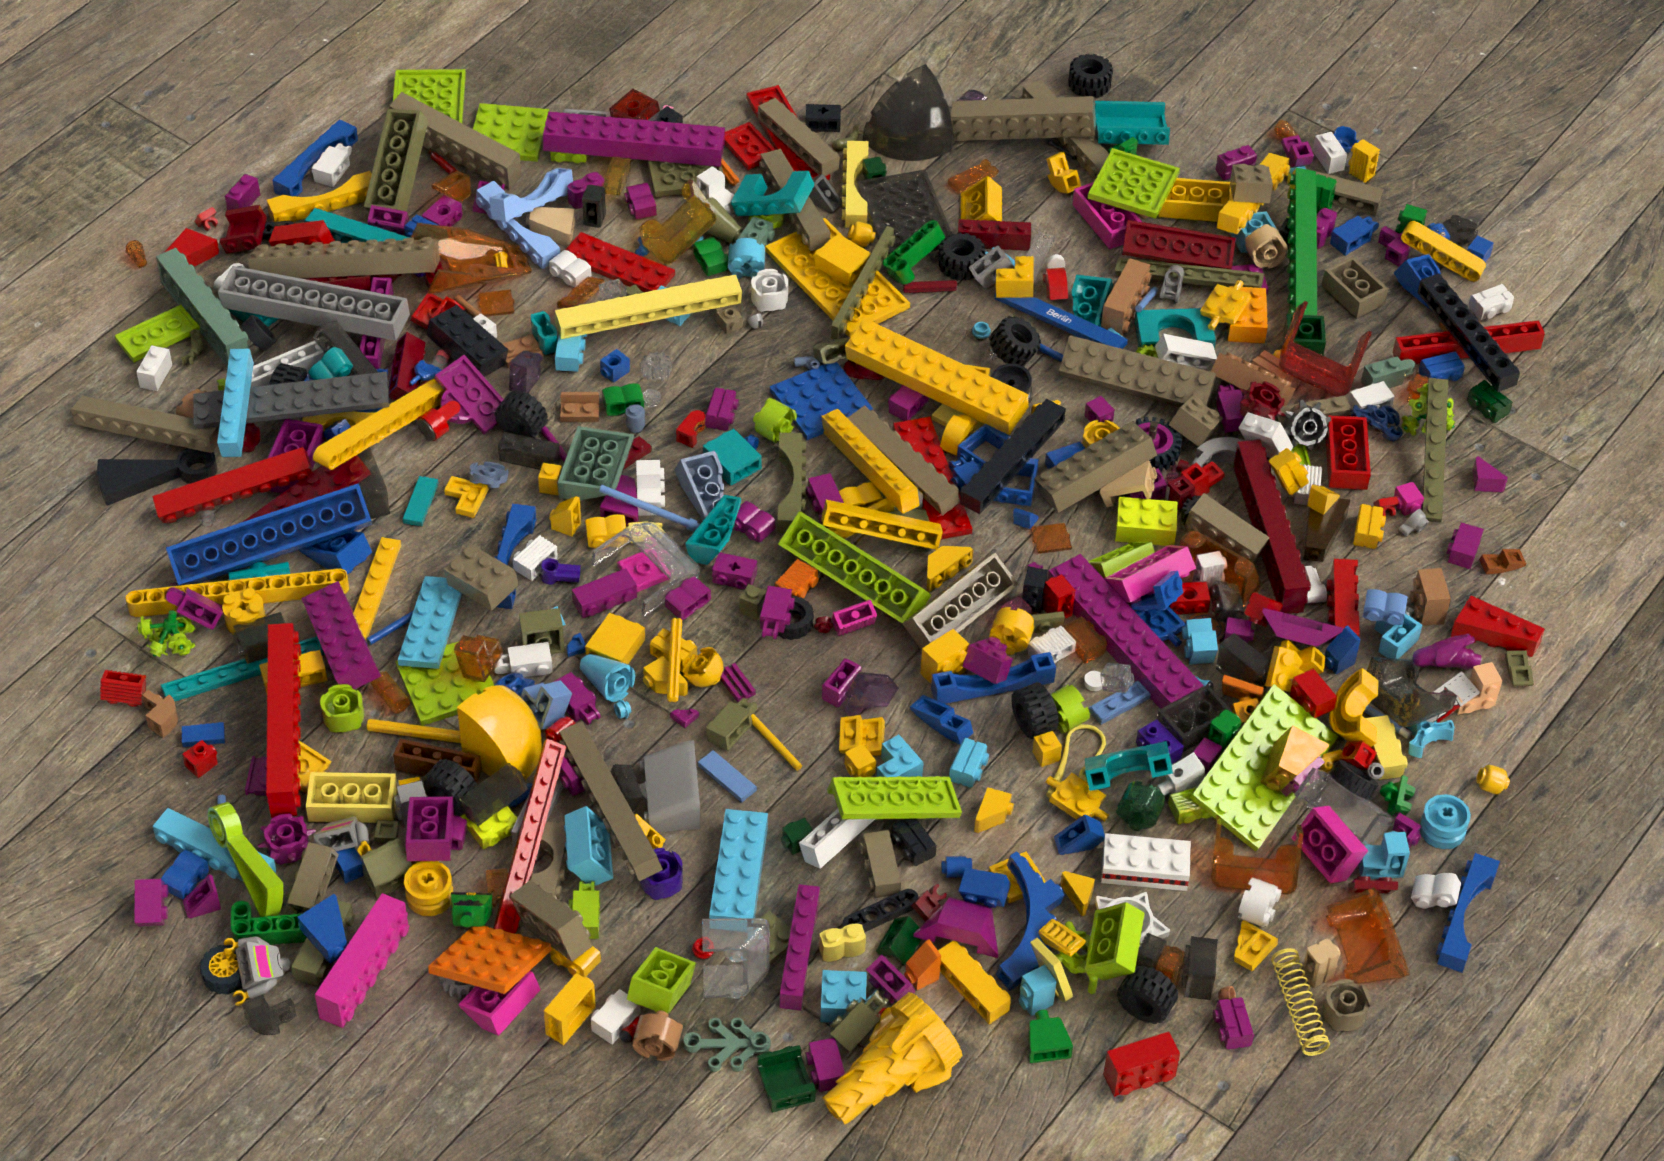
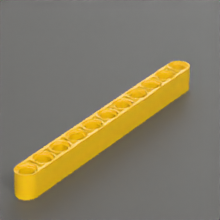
[313,379,445,470]
[126,569,349,617]

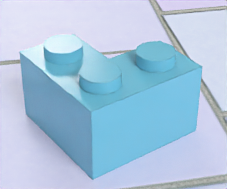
[1374,613,1422,663]
[1182,618,1218,665]
[877,734,923,777]
[1358,831,1410,879]

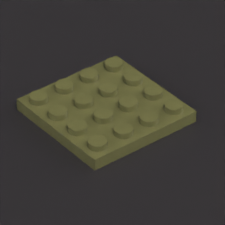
[647,160,726,197]

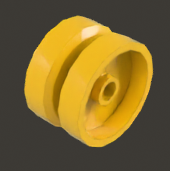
[404,861,454,916]

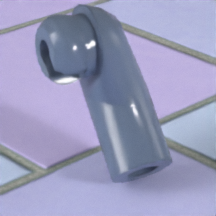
[794,356,820,370]

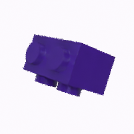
[1136,719,1183,764]

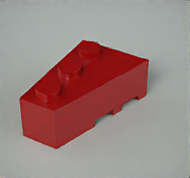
[269,220,335,246]

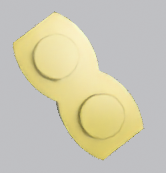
[819,924,866,962]

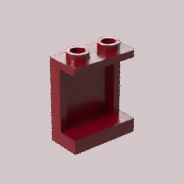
[219,204,267,254]

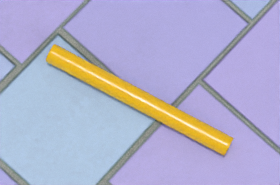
[751,714,802,771]

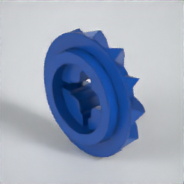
[494,673,525,692]

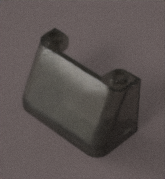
[1367,657,1457,727]

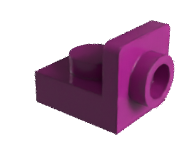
[1392,813,1421,848]

